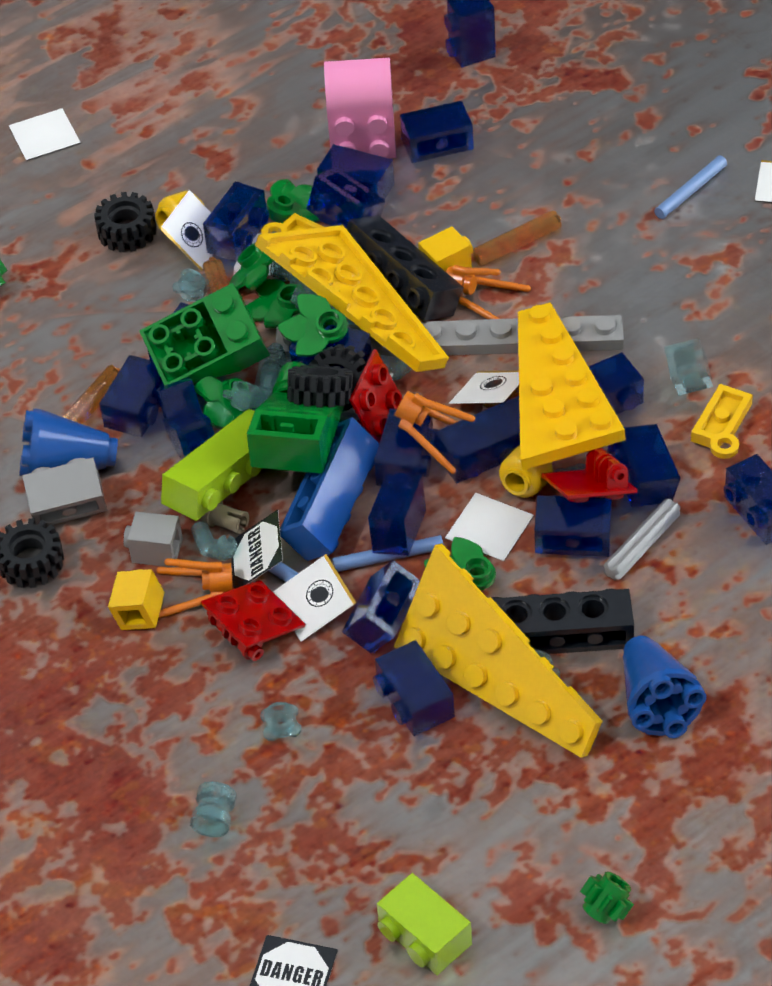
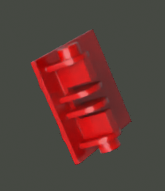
[349,349,403,451]
[541,447,638,503]
[200,580,306,661]

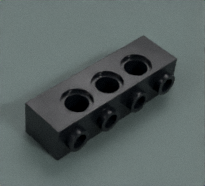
[346,215,464,321]
[492,589,634,655]

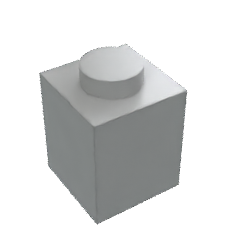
[124,511,183,567]

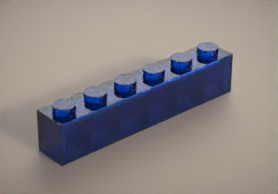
[435,352,644,484]

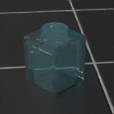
[664,338,713,396]

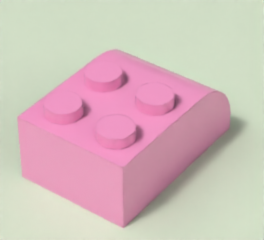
[324,58,396,162]

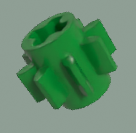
[580,871,634,924]

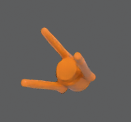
[446,265,531,319]
[394,391,475,474]
[157,558,233,619]

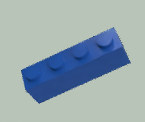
[280,417,381,561]

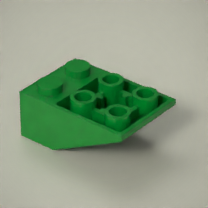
[139,283,271,389]
[247,392,344,474]

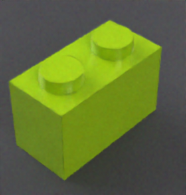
[377,873,472,975]

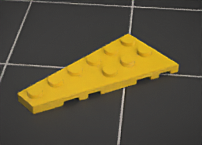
[255,225,449,372]
[518,302,626,471]
[394,544,603,758]

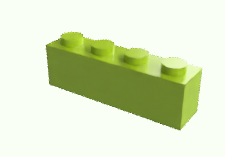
[161,409,263,521]

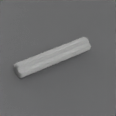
[604,499,681,581]

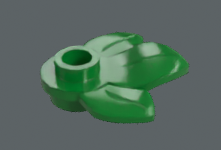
[266,179,324,223]
[229,243,274,291]
[246,279,307,328]
[278,294,348,357]
[194,376,252,429]
[424,537,496,590]

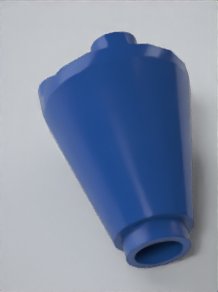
[19,408,118,476]
[623,636,707,738]

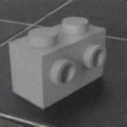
[22,458,108,526]

